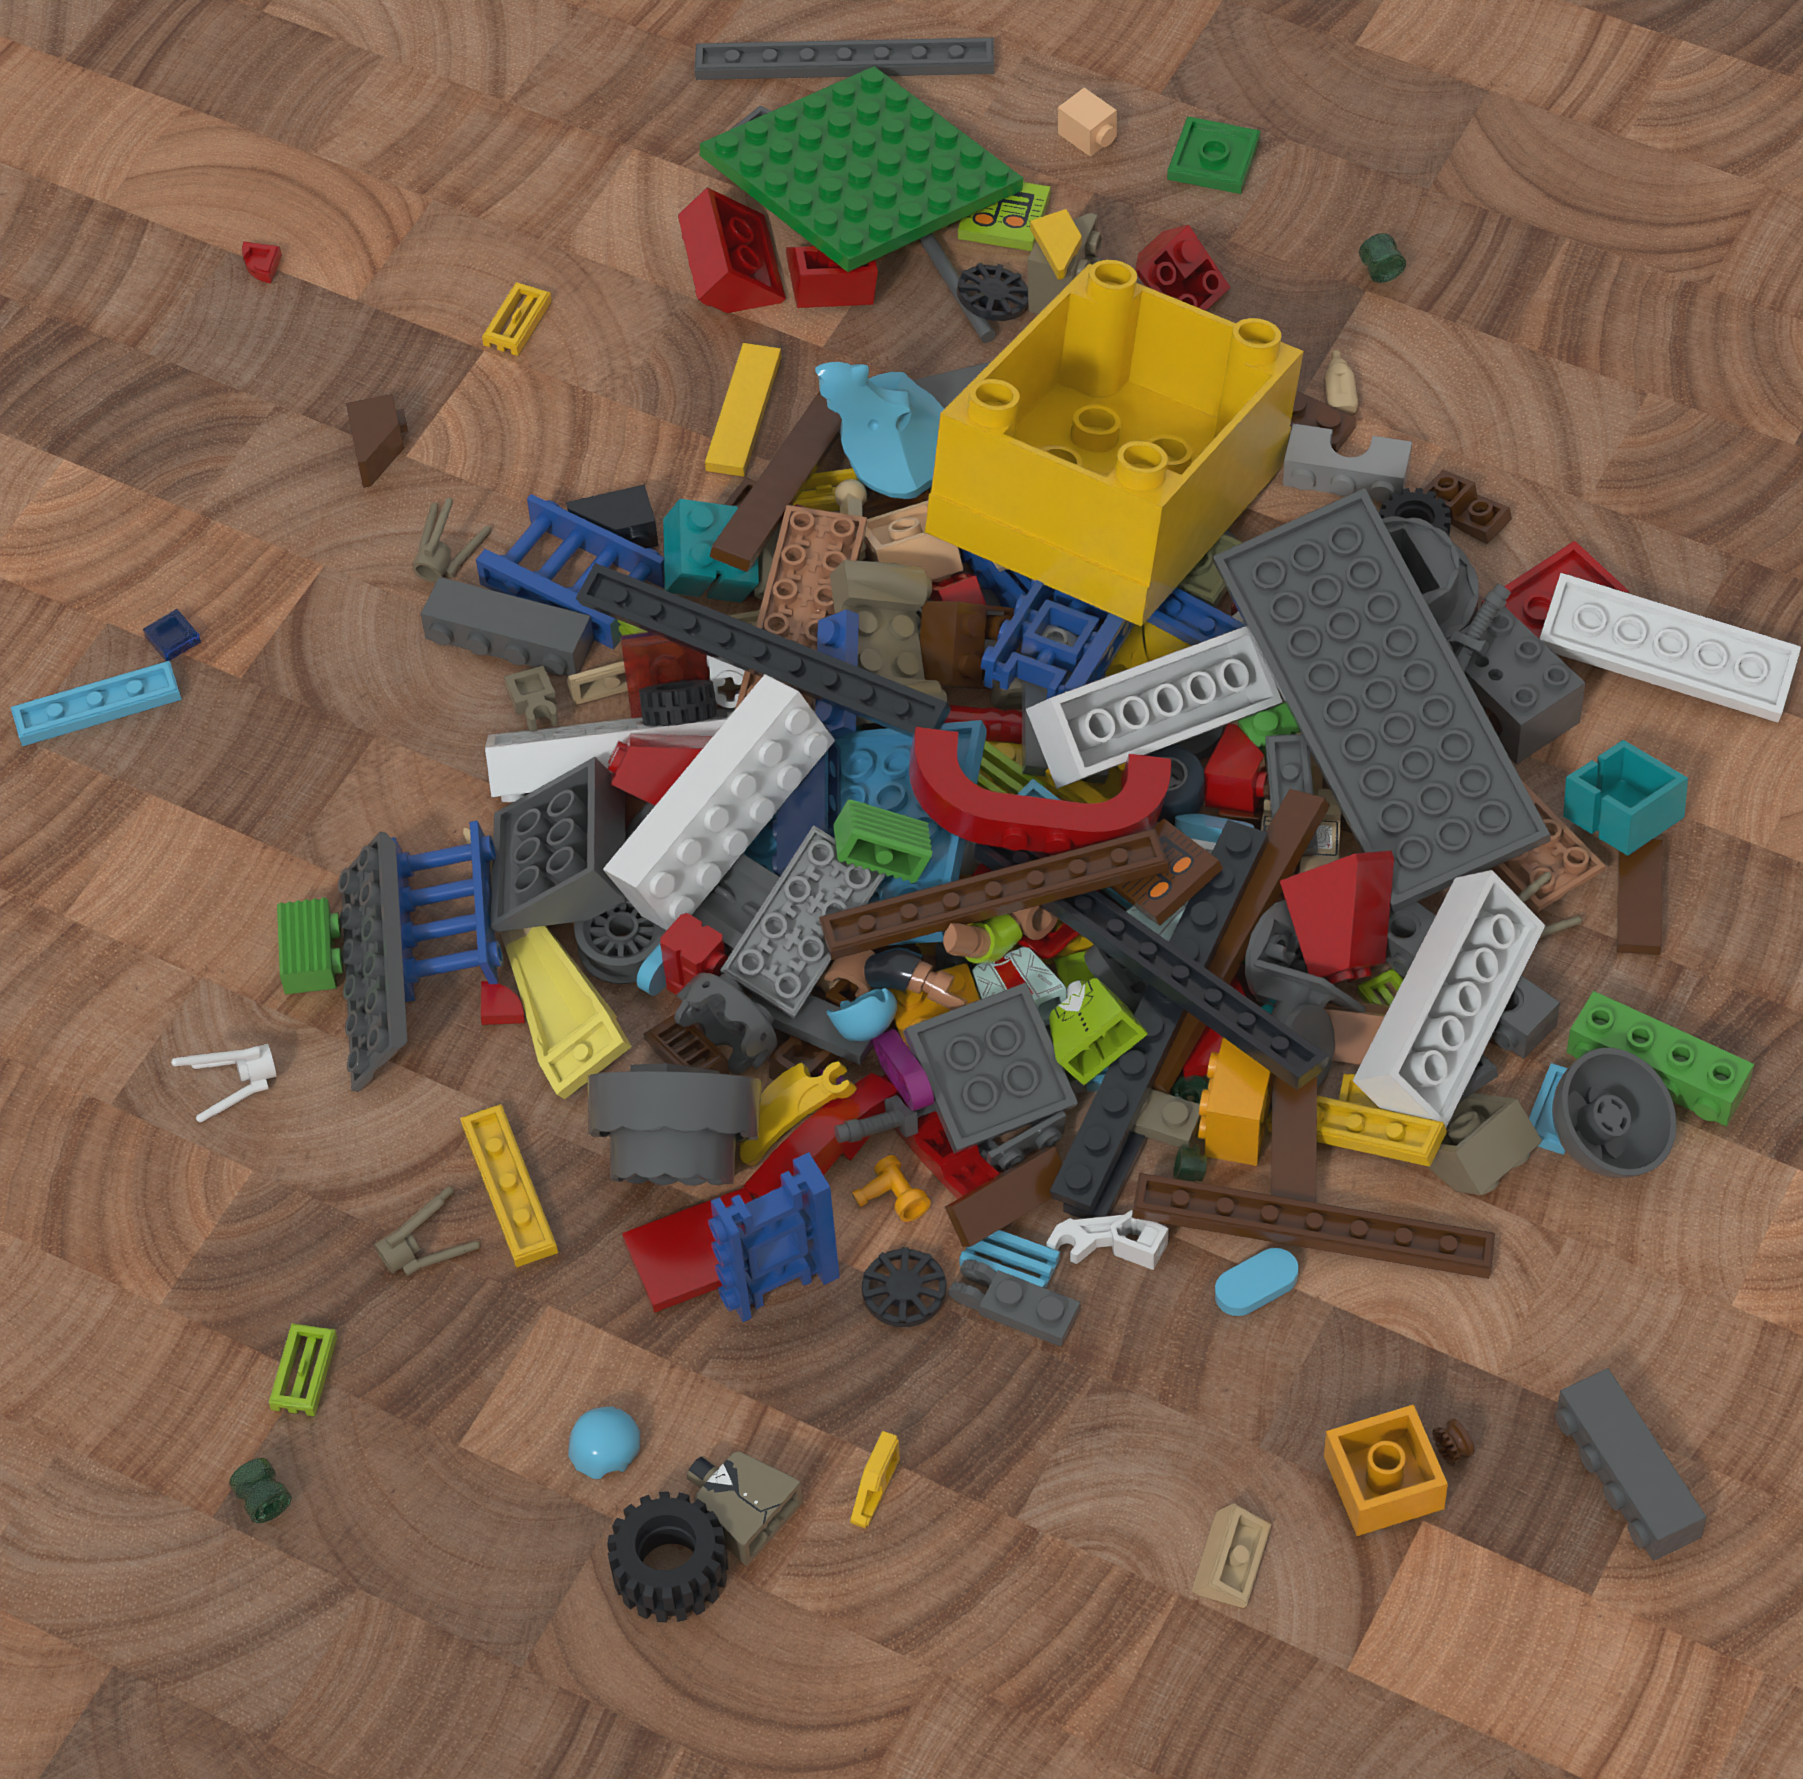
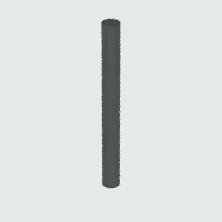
[918,233,996,343]

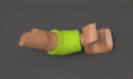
[943,905,1058,964]

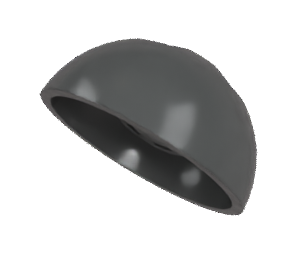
[1552,1048,1676,1178]

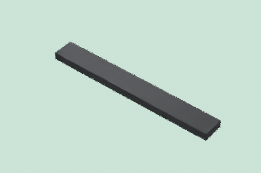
[695,37,994,80]

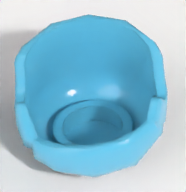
[826,988,897,1041]
[568,1406,641,1479]

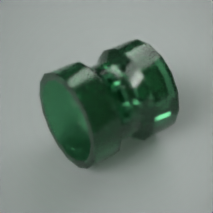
[229,1458,292,1523]

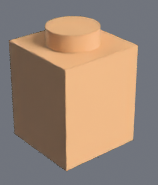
[1058,87,1117,157]

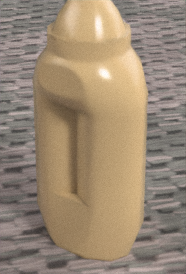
[1324,350,1358,415]

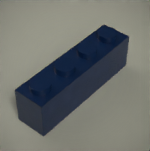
[772,724,841,877]

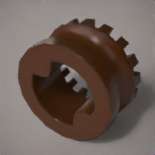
[1432,1418,1475,1466]

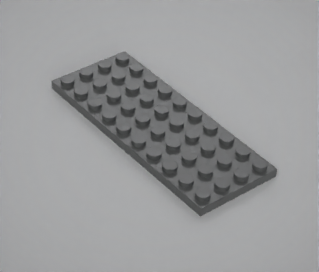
[1213,488,1551,912]

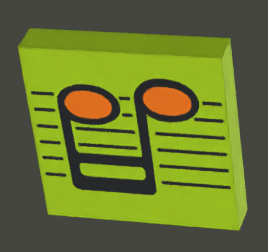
[958,182,1051,251]

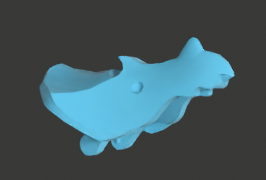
[815,362,944,499]

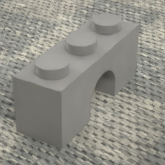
[1283,423,1412,502]

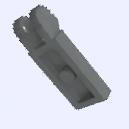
[948,1259,1081,1346]

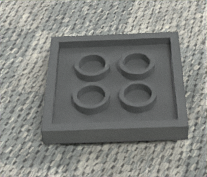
[903,983,1078,1154]

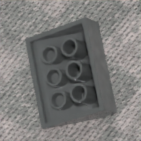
[491,757,625,932]

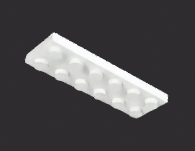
[1540,573,1801,723]

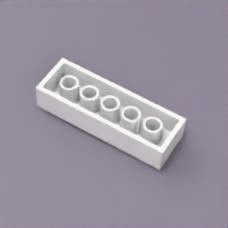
[1026,626,1282,789]
[603,674,835,930]

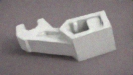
[1047,1210,1168,1270]

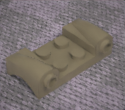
[830,560,947,726]

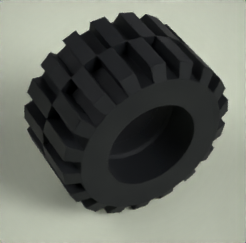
[607,1491,729,1623]

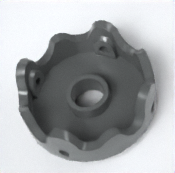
[674,973,777,1074]

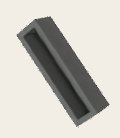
[421,577,594,676]
[1555,1368,1707,1561]

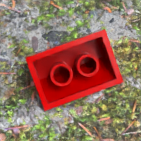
[678,187,786,313]

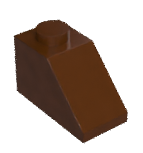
[346,394,408,488]

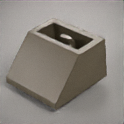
[1027,213,1103,314]

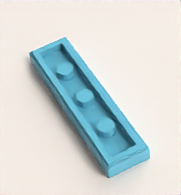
[10,661,182,747]

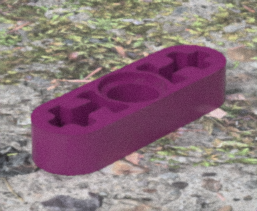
[873,1028,934,1111]

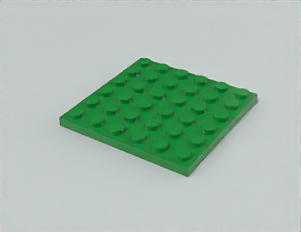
[699,66,1024,272]

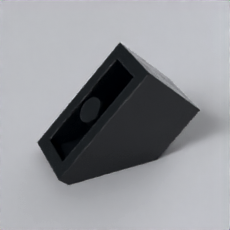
[566,484,659,548]

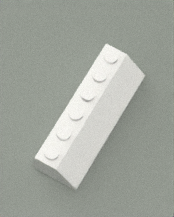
[485,707,735,802]
[1353,870,1545,1127]

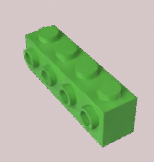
[1566,991,1754,1127]

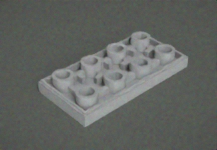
[720,825,886,1019]

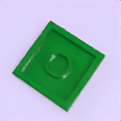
[1167,116,1261,194]

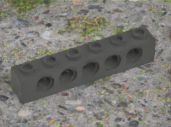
[1386,902,1560,1059]

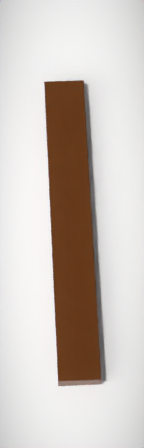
[710,391,842,572]
[1152,789,1330,1094]
[819,829,1168,960]
[1132,1173,1495,1279]

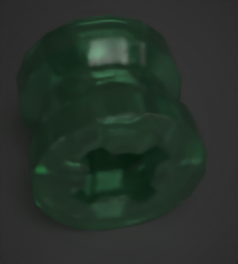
[1358,233,1406,283]

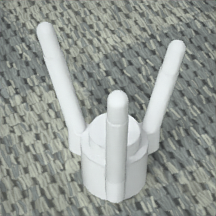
[171,1044,277,1122]

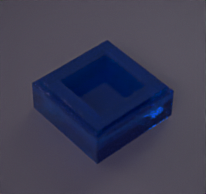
[143,609,201,661]

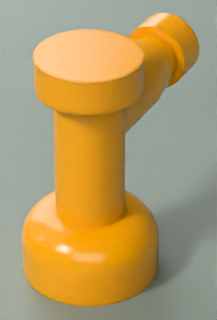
[851,1155,931,1222]

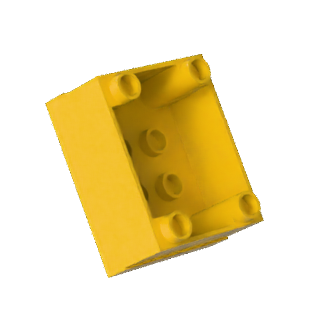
[925,260,1304,627]

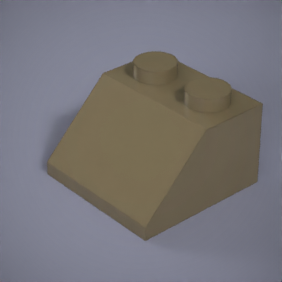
[1427,1093,1542,1195]

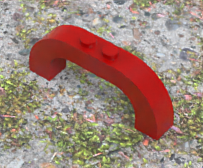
[909,727,1171,855]

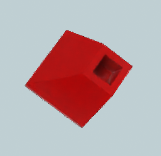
[1135,224,1231,311]

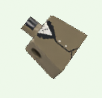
[687,1451,803,1566]

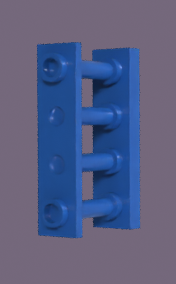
[476,494,665,650]
[391,820,503,1002]

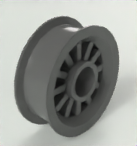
[574,897,667,984]

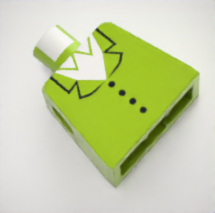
[1049,978,1148,1085]

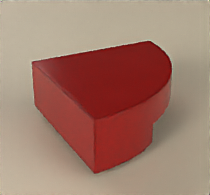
[242,241,282,284]
[481,981,525,1025]

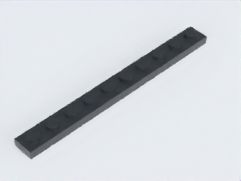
[576,563,952,738]
[1050,820,1269,1213]
[974,843,1329,1090]

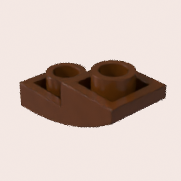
[1423,470,1512,544]

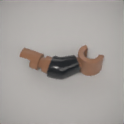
[824,948,967,1010]

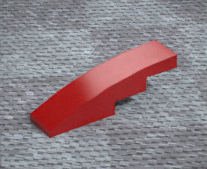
[743,1073,901,1198]
[881,1074,1000,1199]

